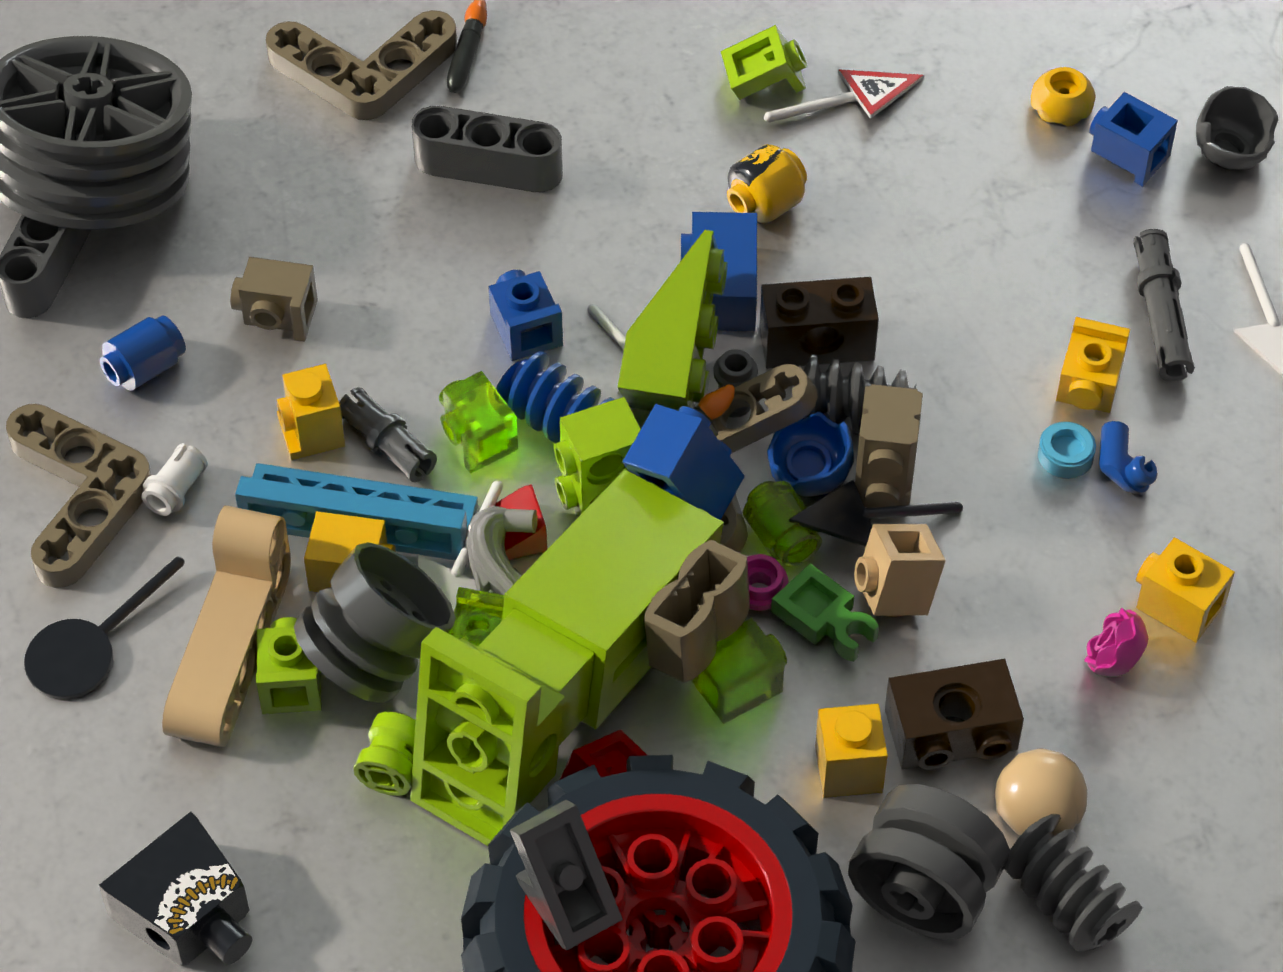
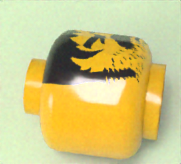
[727,144,807,224]

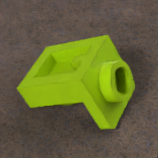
[721,25,807,100]

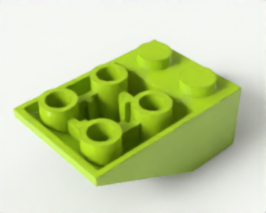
[617,230,728,411]

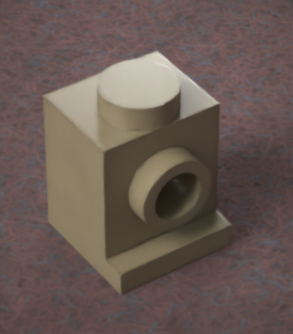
[230,257,318,342]

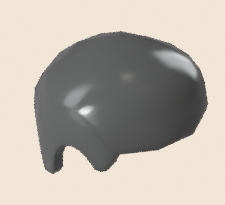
[1196,86,1278,170]

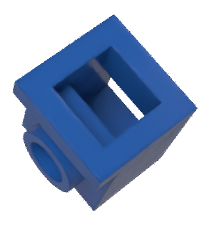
[1089,92,1178,187]
[488,270,563,361]

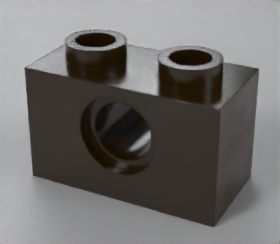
[759,277,879,369]
[885,658,1024,770]

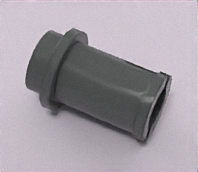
[713,349,758,418]

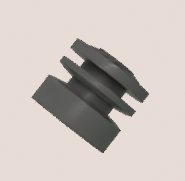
[294,542,456,703]

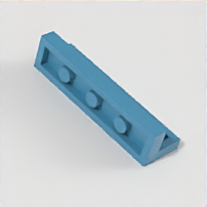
[235,463,478,561]

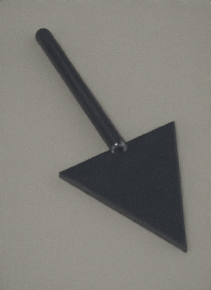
[788,480,963,547]

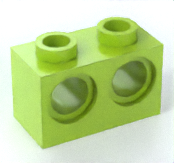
[554,397,641,517]

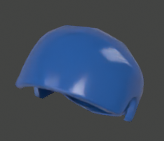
[767,412,854,497]

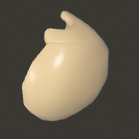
[995,748,1088,836]

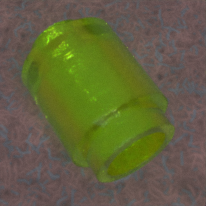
[743,481,822,567]

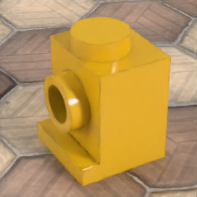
[1056,317,1130,413]
[276,364,345,460]

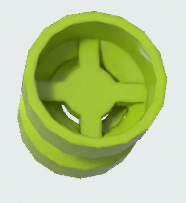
[353,712,416,796]

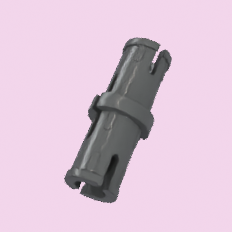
[339,387,437,482]

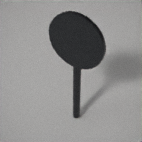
[24,556,185,699]

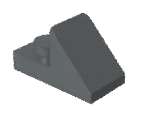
[510,800,623,950]

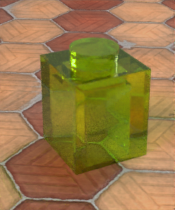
[691,618,787,724]

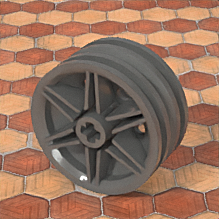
[0,36,192,229]

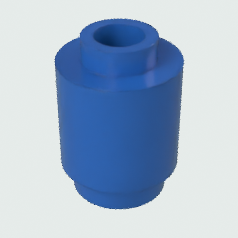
[100,315,186,391]

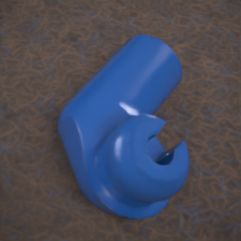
[1099,421,1158,494]

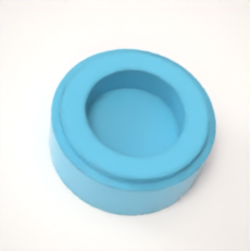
[1038,422,1096,479]

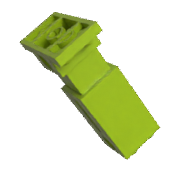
[410,469,724,846]

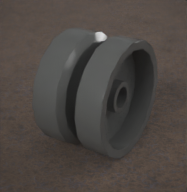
[848,784,1010,939]

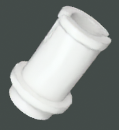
[142,443,208,516]

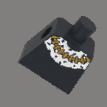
[99,811,252,965]

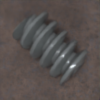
[804,354,917,435]
[1004,814,1143,952]

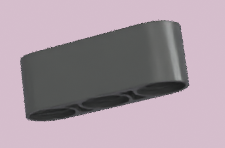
[411,106,563,192]
[0,215,92,318]

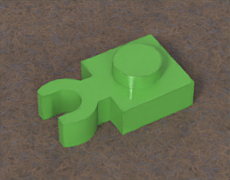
[771,563,879,662]

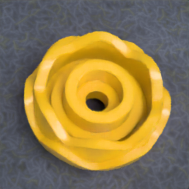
[1031,67,1096,126]

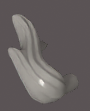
[466,506,537,601]

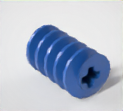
[494,351,615,443]

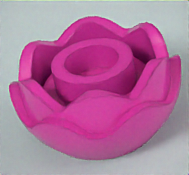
[1084,608,1149,677]

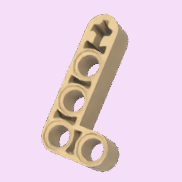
[162,505,291,747]

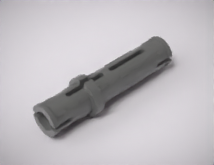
[1133,229,1195,381]

